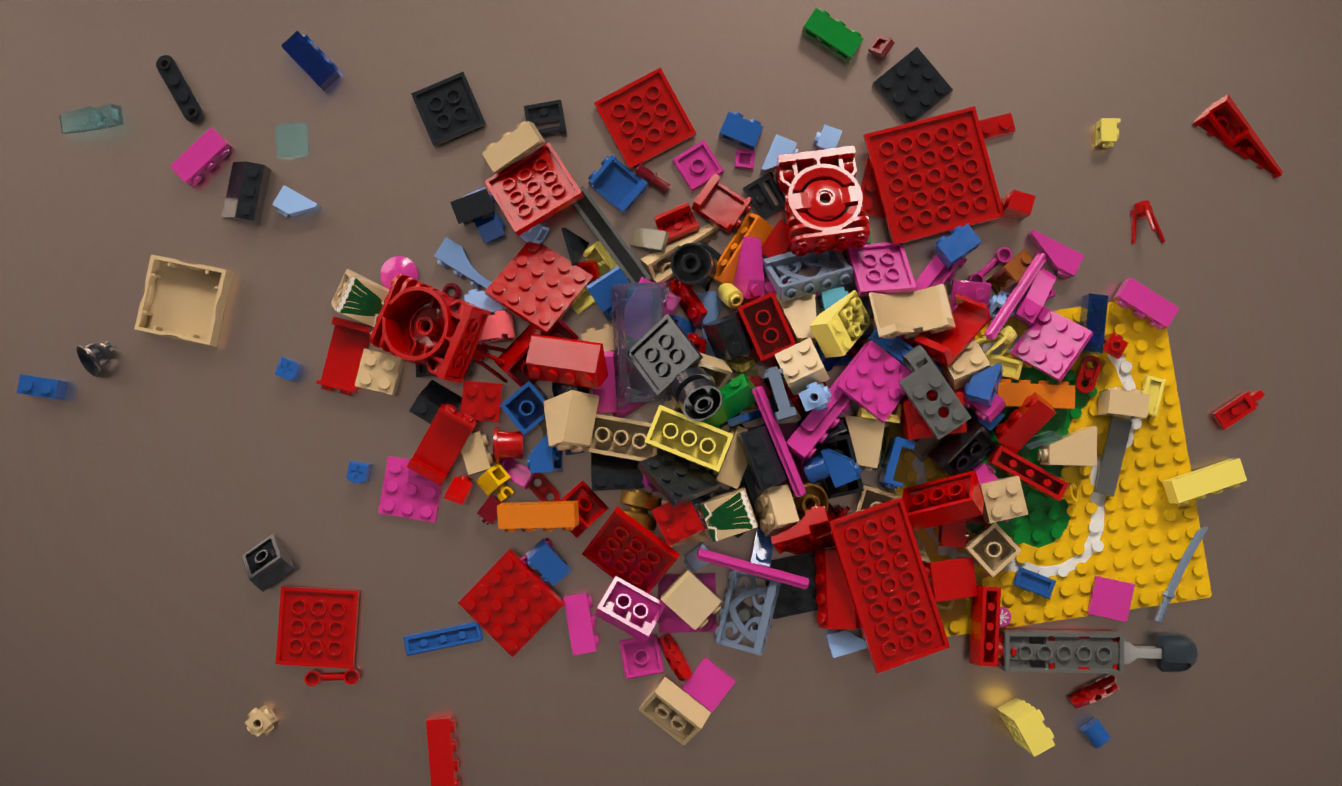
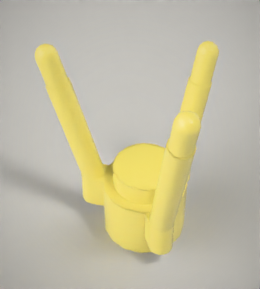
[977,325,1018,356]

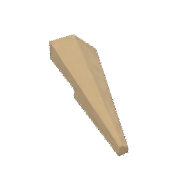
[640,222,721,289]

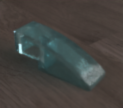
[59,103,124,134]

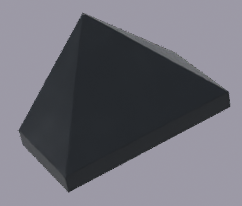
[561,227,589,265]

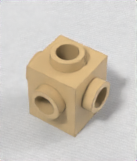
[244,706,278,737]

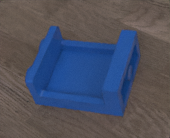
[588,154,648,215]
[878,437,915,490]

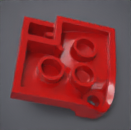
[771,505,835,554]

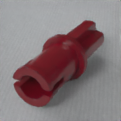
[635,164,671,195]

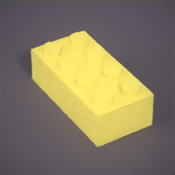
[645,405,733,472]
[996,697,1055,757]

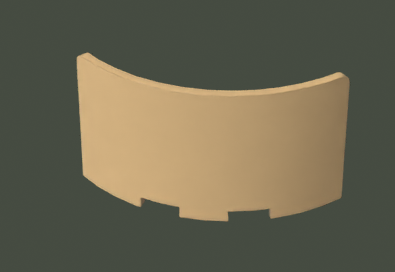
[869,284,956,339]

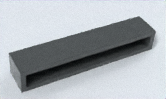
[572,186,652,290]

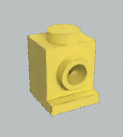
[1096,118,1121,148]

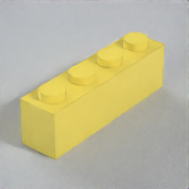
[1162,458,1247,506]

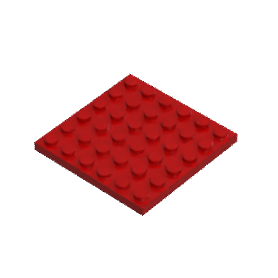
[863,106,1005,246]

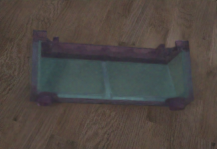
[611,282,673,403]

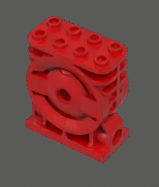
[775,146,870,257]
[369,274,491,383]

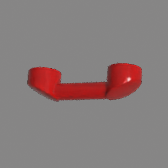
[304,669,360,687]

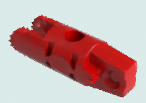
[658,633,692,681]
[1069,675,1119,709]

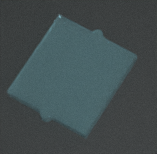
[275,122,309,159]
[1023,430,1062,450]

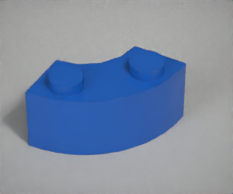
[464,187,506,243]

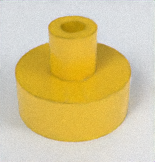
[1061,483,1079,504]

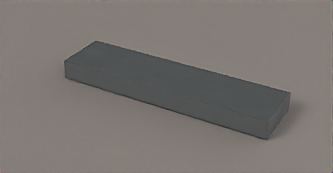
[1093,417,1132,497]

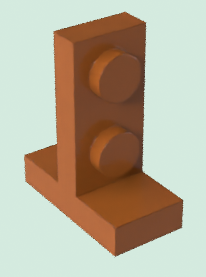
[986,248,1034,294]

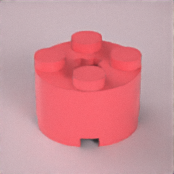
[478,311,516,343]

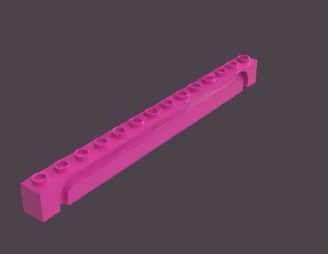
[786,255,968,461]

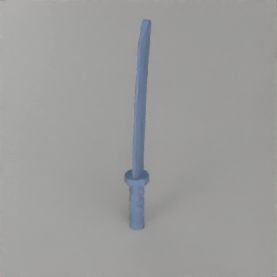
[1154,526,1208,624]

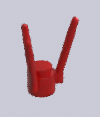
[1131,200,1165,244]
[472,343,507,383]

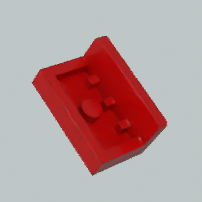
[654,202,700,244]

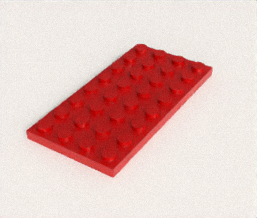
[828,497,950,674]

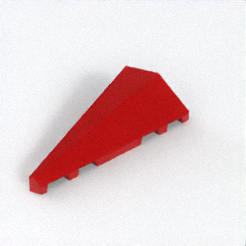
[1193,94,1283,178]

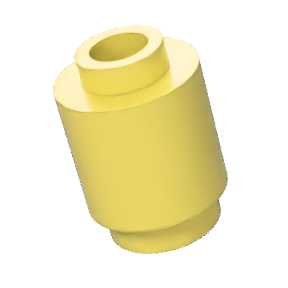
[717,283,744,309]

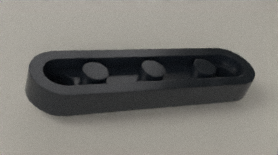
[156,55,205,124]

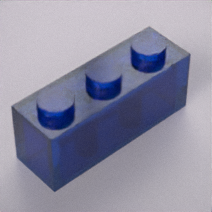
[281,30,340,91]
[1080,293,1109,355]

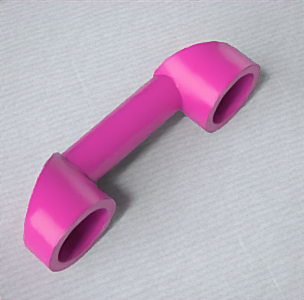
[968,247,1012,282]

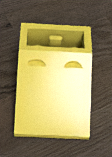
[809,290,872,358]

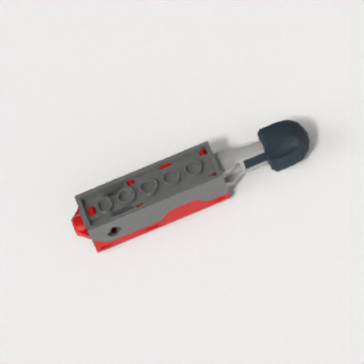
[998,629,1198,674]

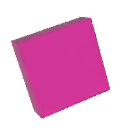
[734,149,756,171]

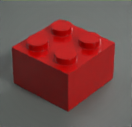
[461,380,505,423]
[651,501,704,546]

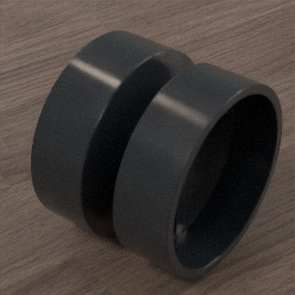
[671,243,717,287]
[671,367,722,421]

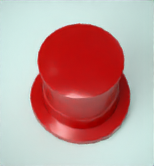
[493,427,524,463]

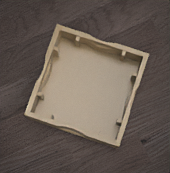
[134,254,233,347]

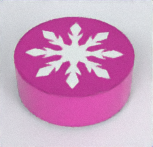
[999,607,1011,627]

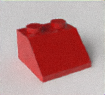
[560,480,609,538]

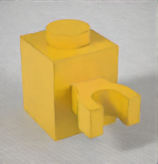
[476,462,514,502]

